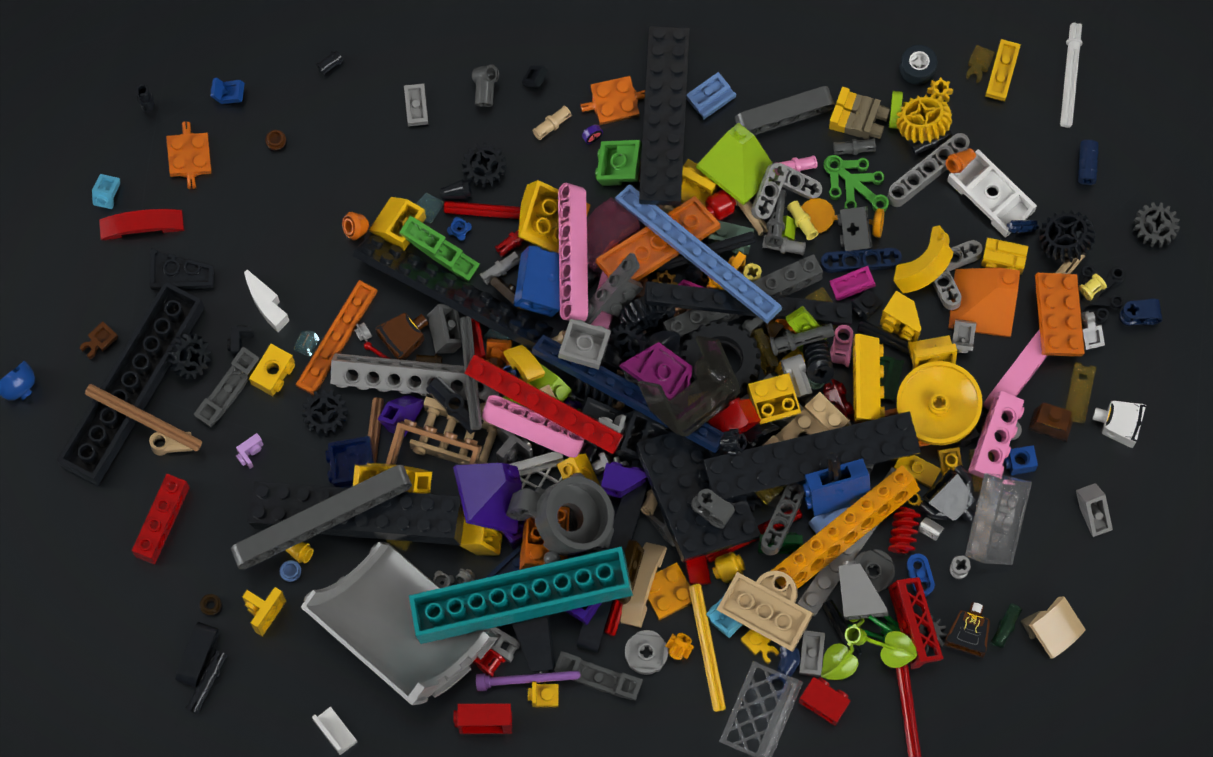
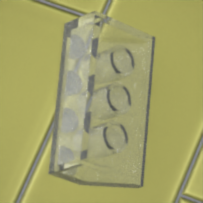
[965,473,1032,565]

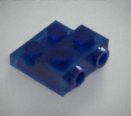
[325,436,374,487]

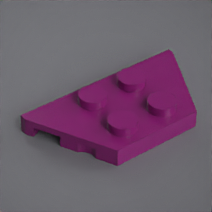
[619,342,692,412]

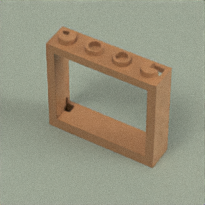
[386,419,482,465]

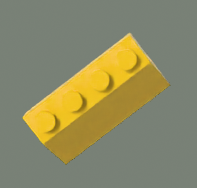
[853,334,885,424]

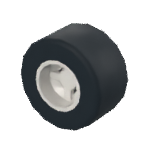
[899,44,938,85]

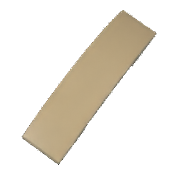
[620,542,667,628]

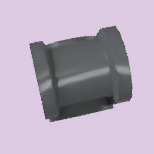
[691,489,735,529]

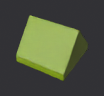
[782,215,796,241]

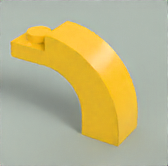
[893,225,954,294]
[353,463,432,493]

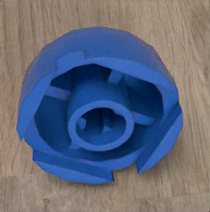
[0,360,35,401]

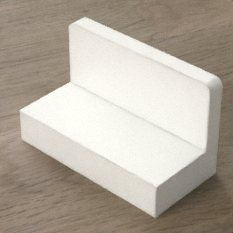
[312,707,357,755]

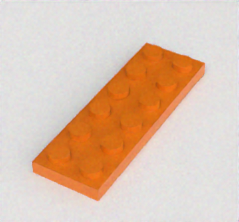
[596,196,721,281]

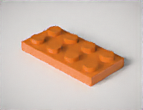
[1035,273,1085,357]

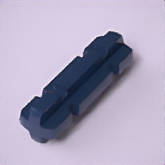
[1006,220,1039,233]

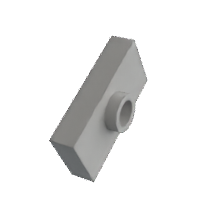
[404,84,428,126]
[799,631,825,677]

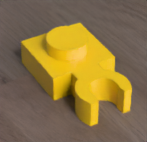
[740,629,779,664]

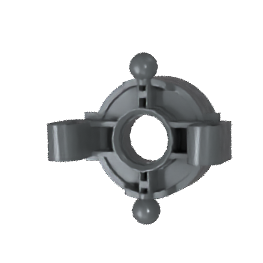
[506,473,614,564]

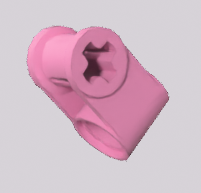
[830,325,853,368]

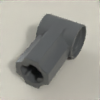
[472,65,499,107]

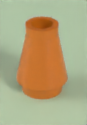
[945,148,976,173]

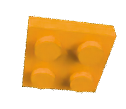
[648,562,692,620]

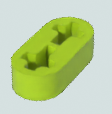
[889,91,903,129]

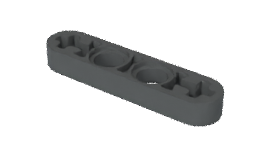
[761,483,804,556]

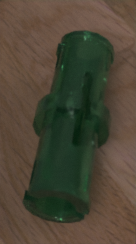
[991,604,1022,648]

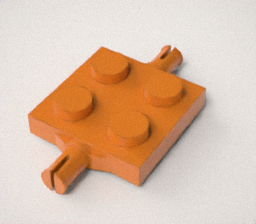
[580,76,645,125]
[166,121,211,189]

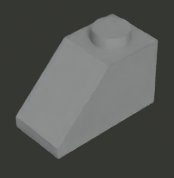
[1076,483,1113,537]

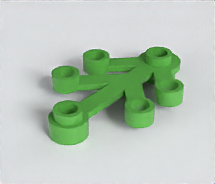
[823,155,889,212]

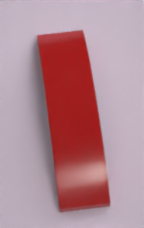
[99,209,184,240]

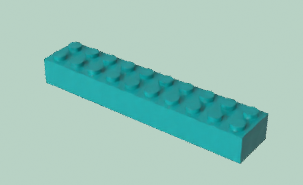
[409,547,633,644]

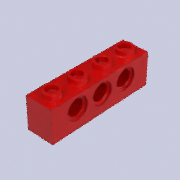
[132,474,190,564]

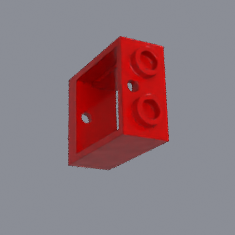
[453,704,512,734]

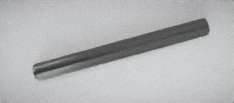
[460,316,482,430]

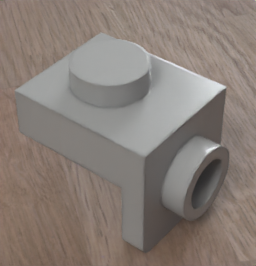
[952,319,976,353]

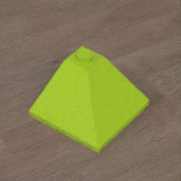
[696,123,777,205]

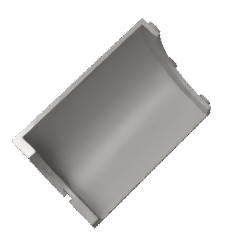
[301,542,499,705]

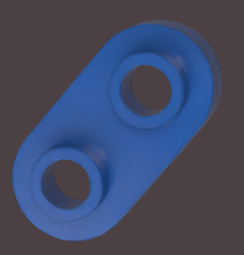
[906,554,935,597]

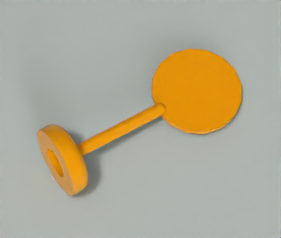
[801,198,884,238]

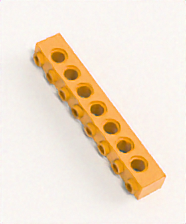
[771,465,920,589]

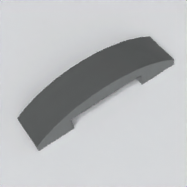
[193,347,260,427]
[554,651,643,701]

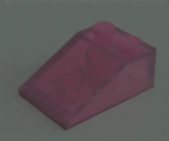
[587,197,640,270]

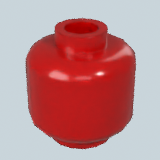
[705,190,736,221]

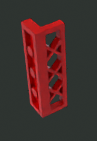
[888,577,943,669]

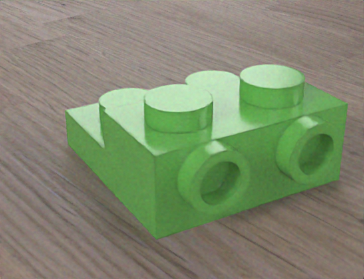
[595,140,642,186]

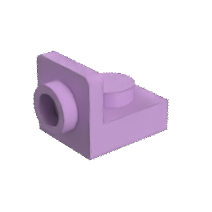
[236,433,264,469]

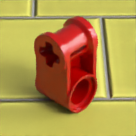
[472,649,506,677]

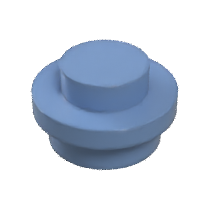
[280,560,301,582]

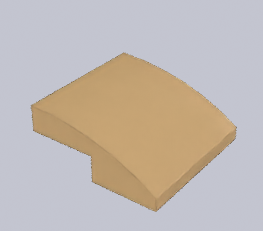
[1029,596,1086,658]

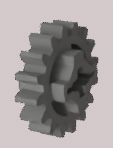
[1134,202,1180,247]

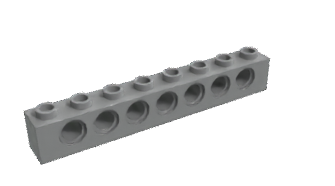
[330,353,500,402]

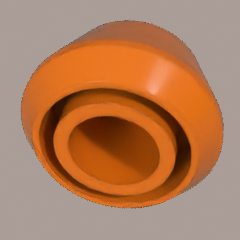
[342,212,369,240]

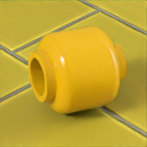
[712,552,746,583]

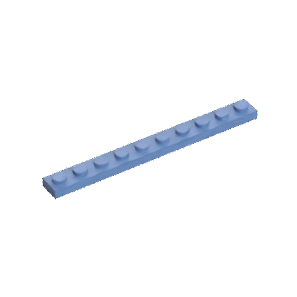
[615,184,782,324]

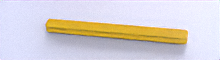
[689,584,726,712]

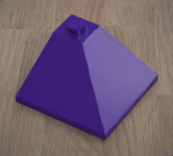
[453,463,522,534]

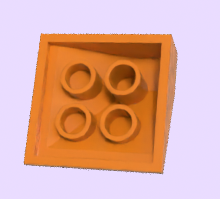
[948,268,1020,337]

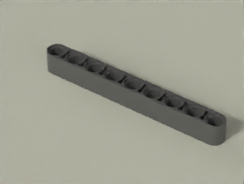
[231,465,412,569]

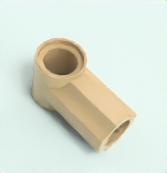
[149,432,192,456]

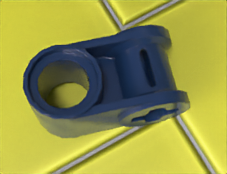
[1119,299,1162,326]

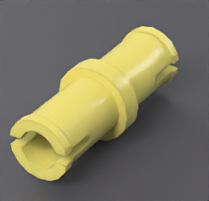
[787,201,819,240]

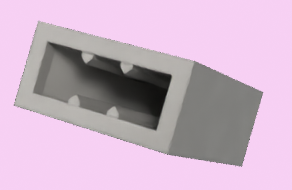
[838,561,888,620]

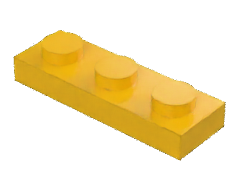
[985,39,1021,102]

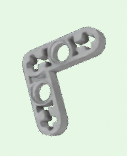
[751,163,822,220]
[932,240,982,310]

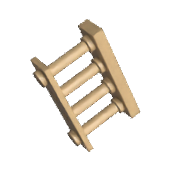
[410,396,497,465]

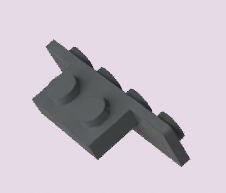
[585,253,643,324]

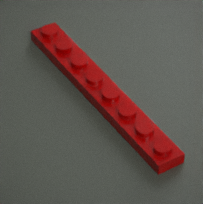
[464,354,624,454]

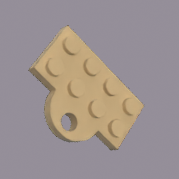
[716,571,814,652]

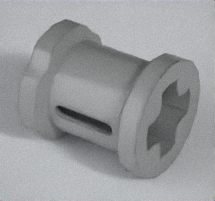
[949,556,971,579]

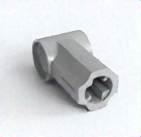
[780,354,813,399]

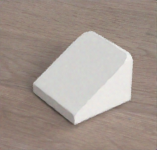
[918,517,944,541]

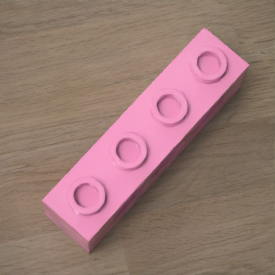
[968,391,1024,482]

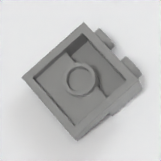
[558,319,611,370]

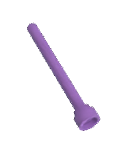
[476,671,581,691]

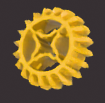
[896,94,952,144]

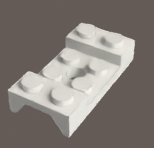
[947,149,1037,238]

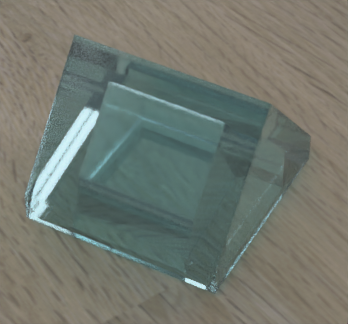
[294,331,319,357]

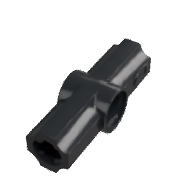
[426,377,484,434]

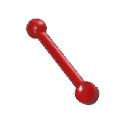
[364,342,390,359]

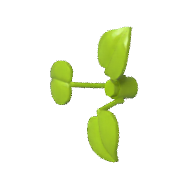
[821,618,917,680]

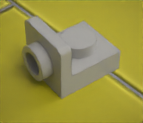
[596,414,626,433]

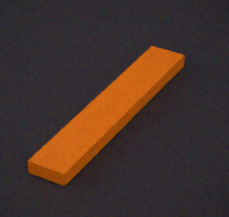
[295,280,378,396]

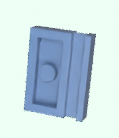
[686,72,736,120]

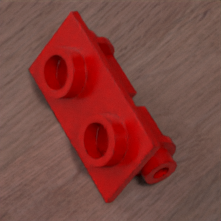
[823,379,854,421]

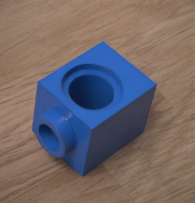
[1004,445,1038,475]

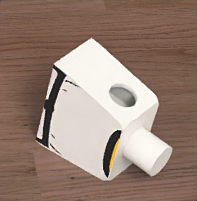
[1092,401,1146,448]

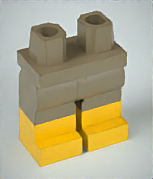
[829,86,890,140]

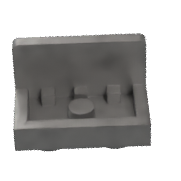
[496,427,533,464]

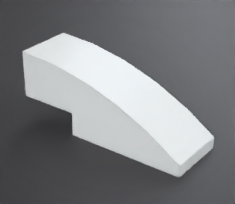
[244,270,289,332]

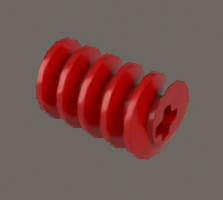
[888,507,921,554]

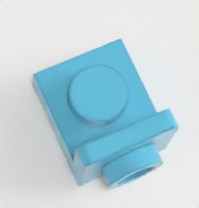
[92,174,120,209]

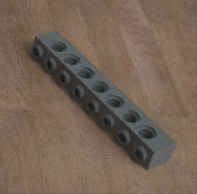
[663,254,823,344]

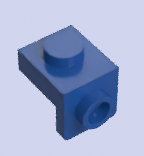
[211,78,245,104]

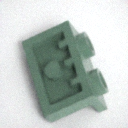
[708,221,754,254]

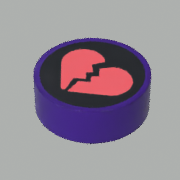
[582,125,603,144]

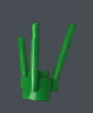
[847,615,901,643]

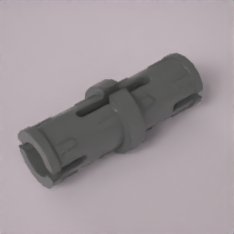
[833,138,876,155]

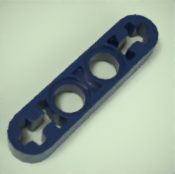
[820,248,902,273]

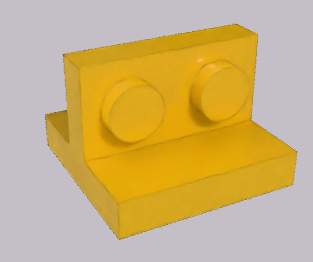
[681,159,719,207]
[908,335,957,370]
[242,587,287,637]

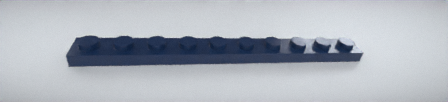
[532,335,724,453]

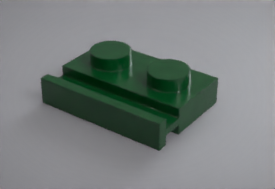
[880,356,904,402]
[758,532,803,554]

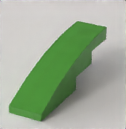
[399,215,480,283]

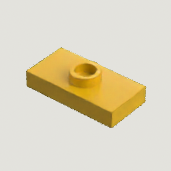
[894,455,941,489]

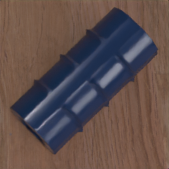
[1078,140,1099,185]

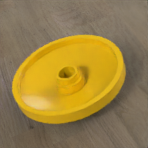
[897,361,982,445]

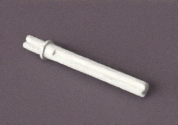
[1060,22,1083,128]

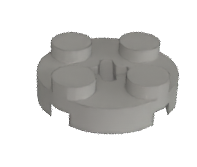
[625,630,668,675]

